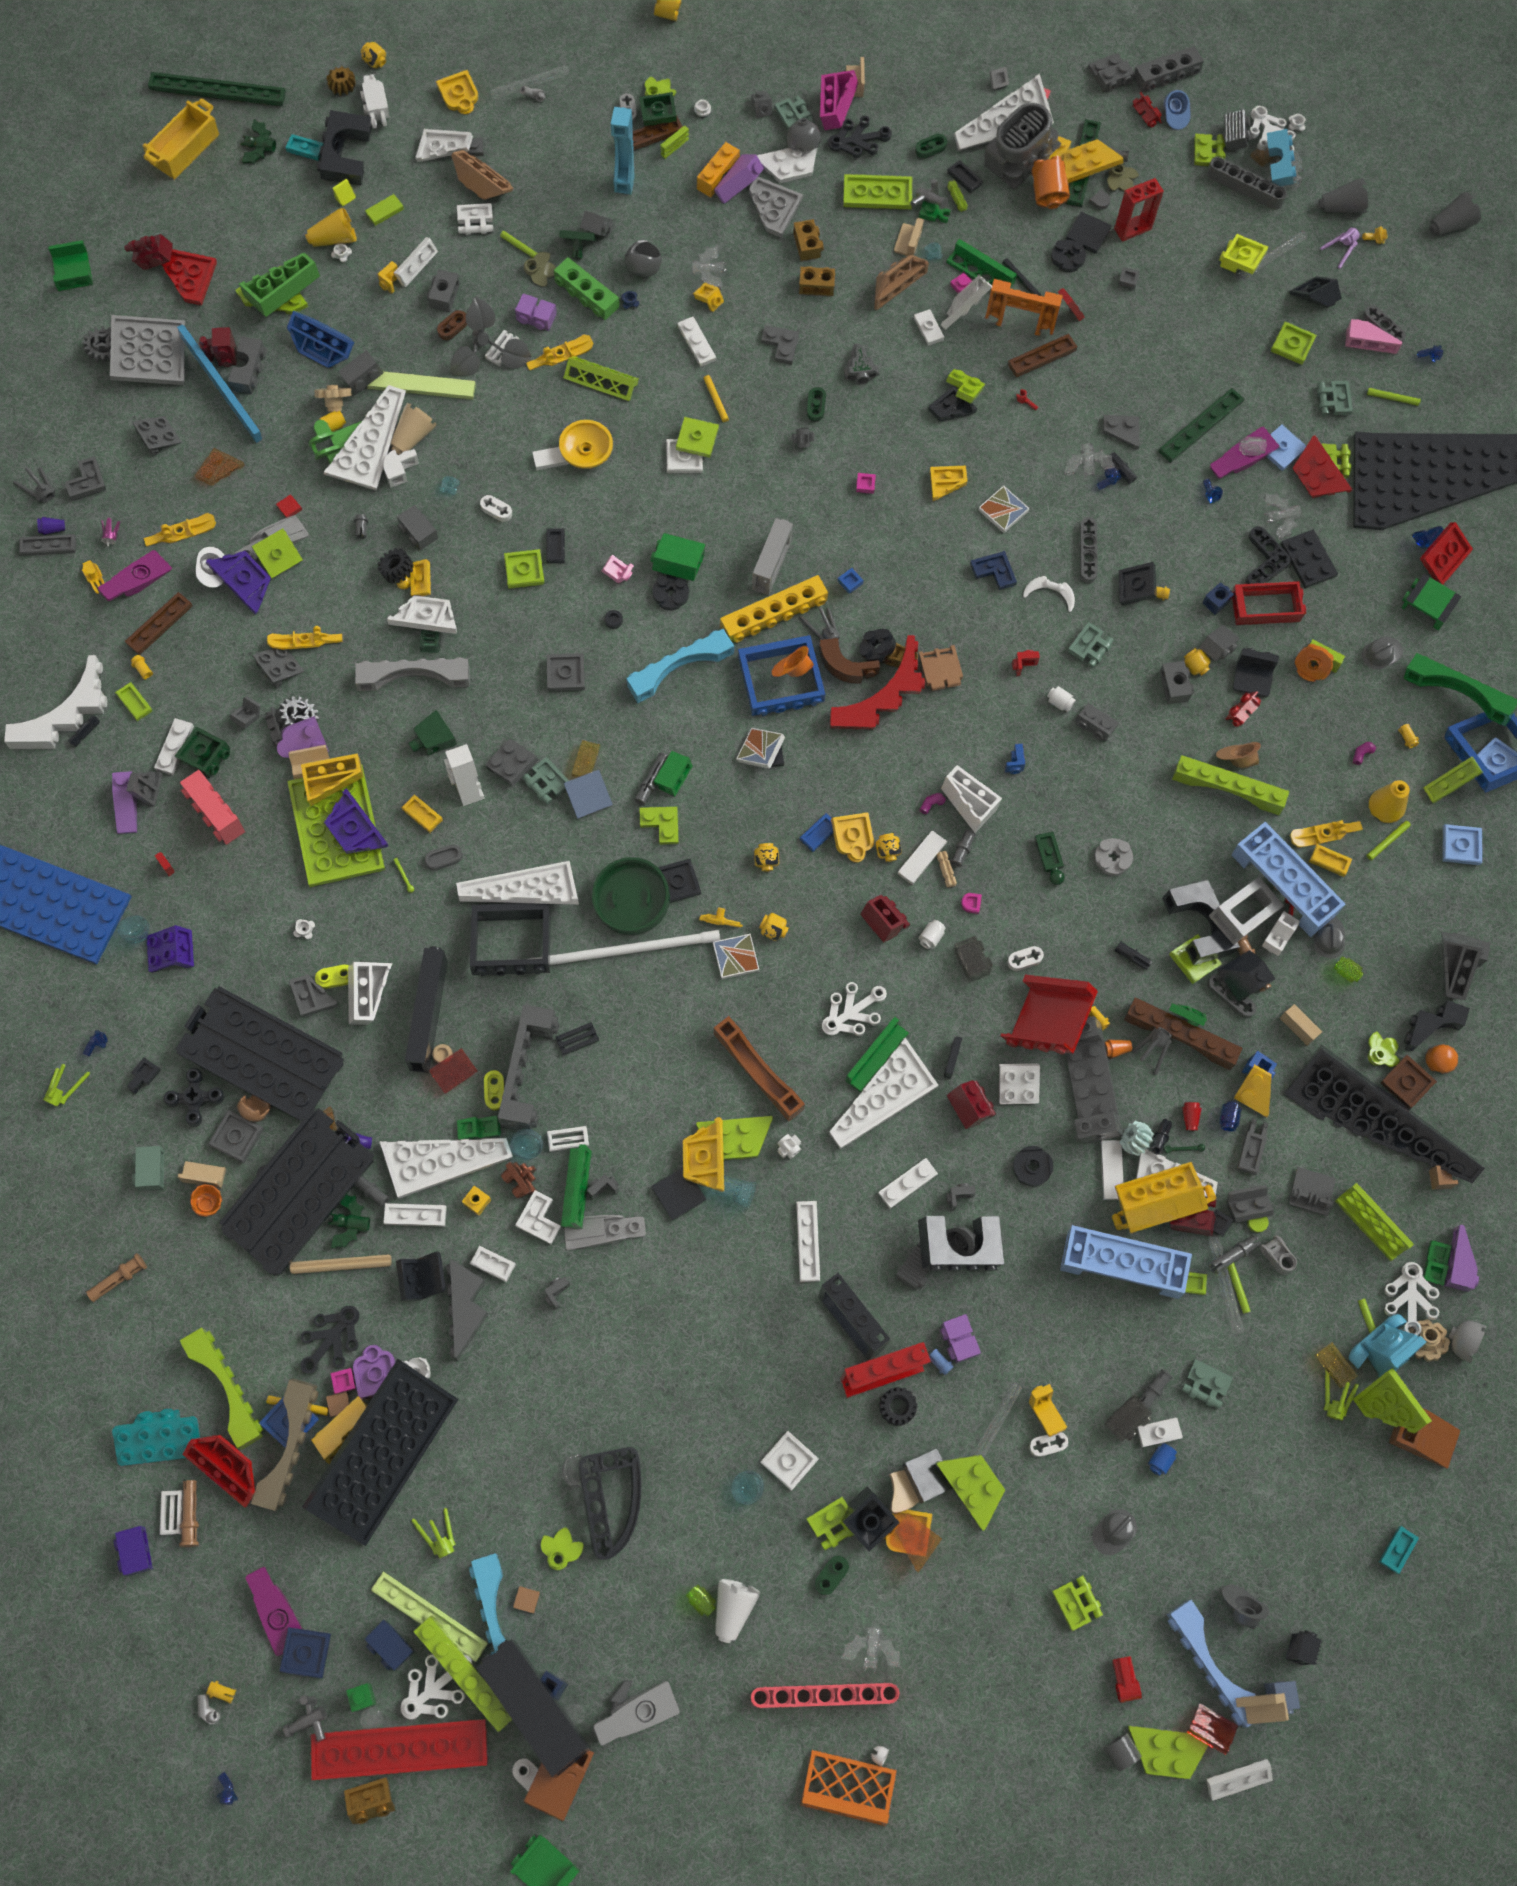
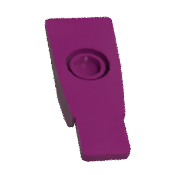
[1210,426,1279,479]
[98,550,172,601]
[246,1567,302,1656]

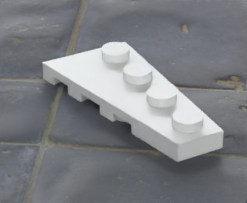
[1136,1148,1218,1196]

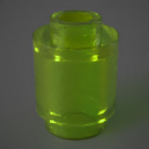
[1334,956,1364,983]
[686,1584,717,1617]

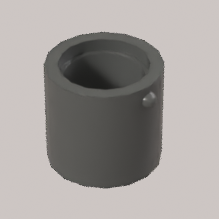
[1104,1733,1142,1772]

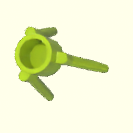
[43,1064,90,1107]
[1324,1369,1359,1421]
[411,1508,456,1559]

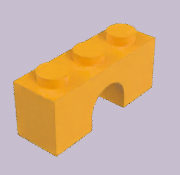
[697,142,740,197]

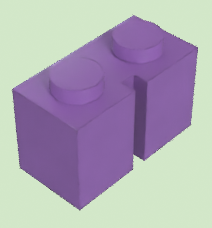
[515,294,557,331]
[940,1314,981,1364]

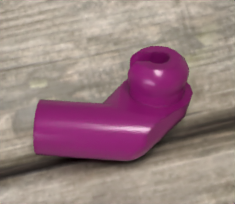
[1353,742,1376,765]
[919,793,946,815]

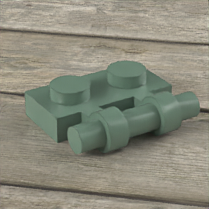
[774,96,815,130]
[1317,381,1353,416]
[1067,622,1114,668]
[522,757,569,805]
[1181,1359,1233,1409]

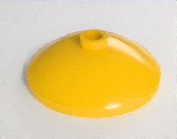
[559,420,613,469]

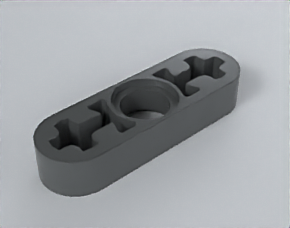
[1363,305,1406,343]
[1207,974,1256,1018]

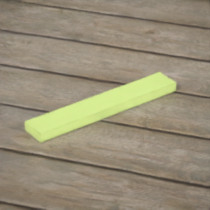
[367,372,476,400]
[371,1572,489,1662]

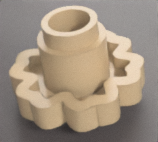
[314,385,351,412]
[1409,1319,1450,1362]

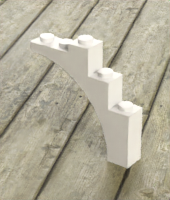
[4,655,107,749]

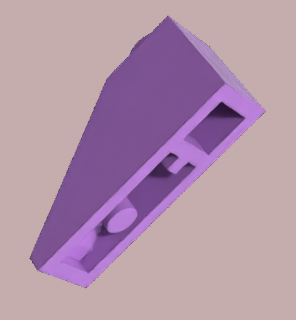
[714,154,764,203]
[112,771,137,834]
[1445,1225,1479,1292]

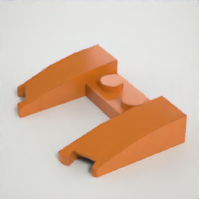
[985,279,1063,336]

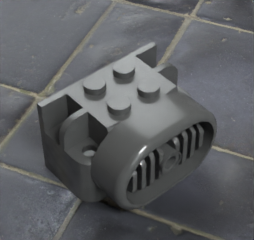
[985,103,1061,190]

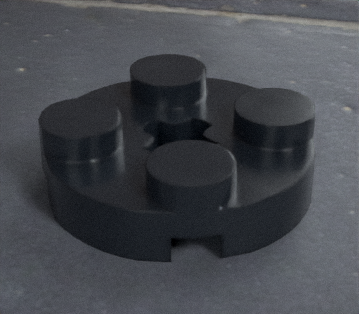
[1051,240,1086,272]
[652,575,689,610]
[860,629,896,663]
[1013,1146,1053,1187]

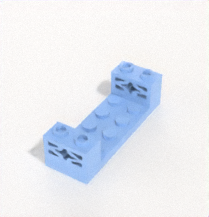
[1232,822,1346,937]
[1060,1225,1192,1299]

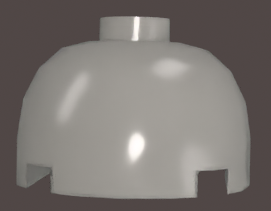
[1448,1321,1487,1363]

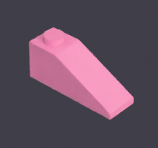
[1345,319,1402,354]

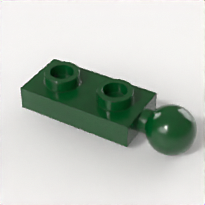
[1034,831,1065,885]

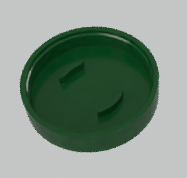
[592,857,670,935]

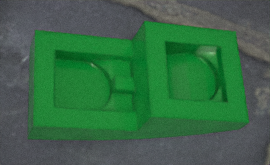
[457,1115,501,1140]
[1423,1240,1452,1285]

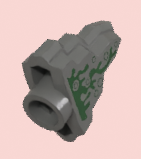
[844,343,879,385]

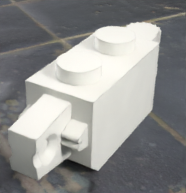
[360,74,390,128]

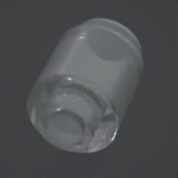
[1239,437,1267,455]

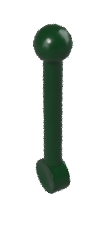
[1164,1144,1205,1153]

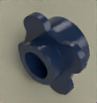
[620,291,639,309]

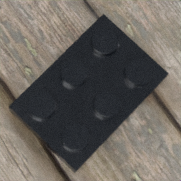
[1281,529,1338,588]

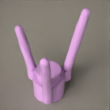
[1320,227,1360,269]

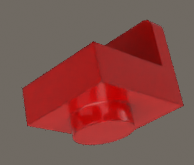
[1012,650,1040,676]

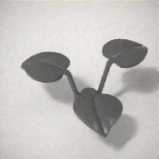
[450,297,531,376]

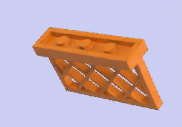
[800,1750,897,1826]

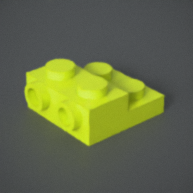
[1219,234,1268,275]

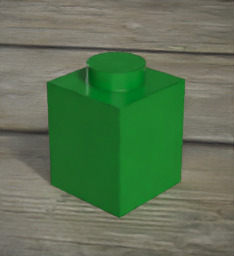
[346,1683,376,1712]

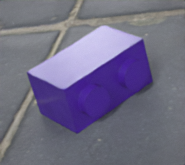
[113,1526,153,1576]

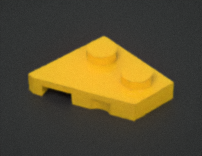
[1234,1064,1272,1117]

